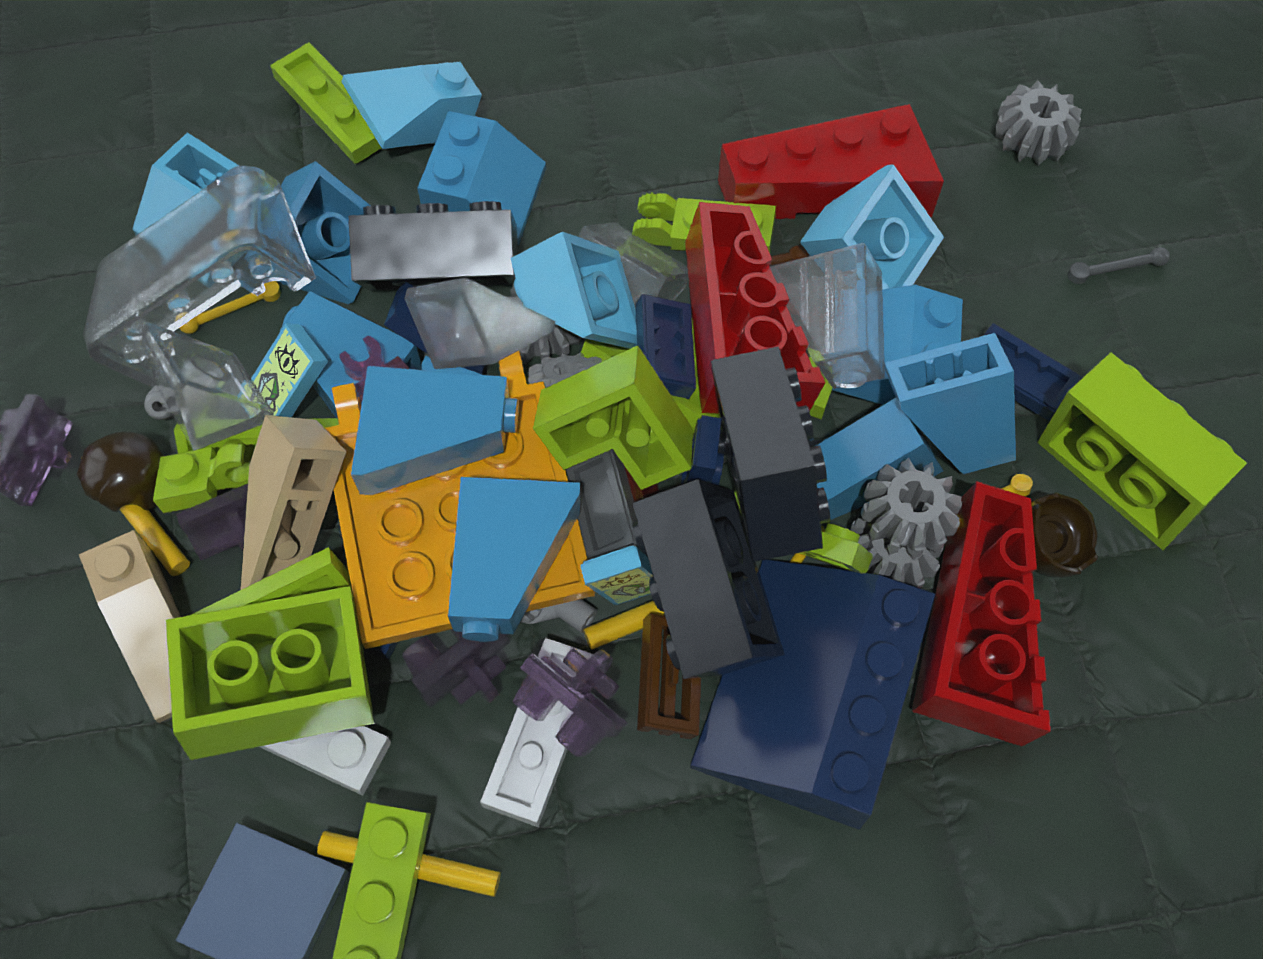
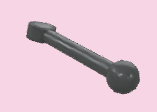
[1067,247,1170,284]

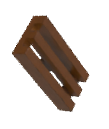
[637,613,701,739]

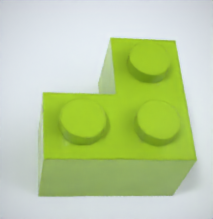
[533,346,693,490]

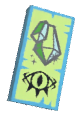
[237,323,328,419]
[580,545,654,605]

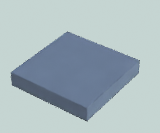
[175,823,349,959]

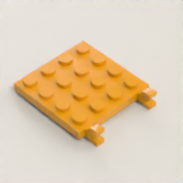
[325,348,595,649]

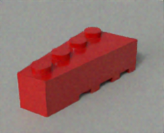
[718,104,944,219]
[685,202,825,414]
[911,481,1051,747]

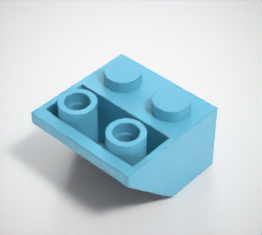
[133,132,271,284]

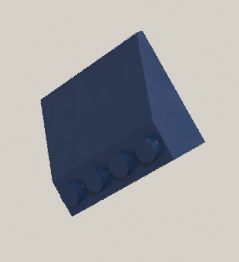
[690,560,935,830]

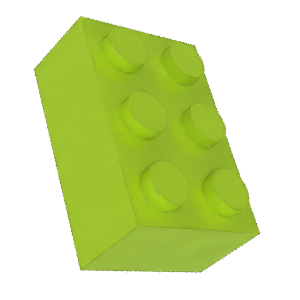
[1037,352,1247,550]
[166,586,374,760]

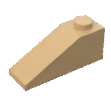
[241,415,346,590]
[79,530,181,723]

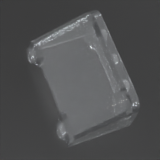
[83,166,316,387]

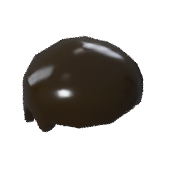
[77,431,163,512]
[1032,492,1098,578]

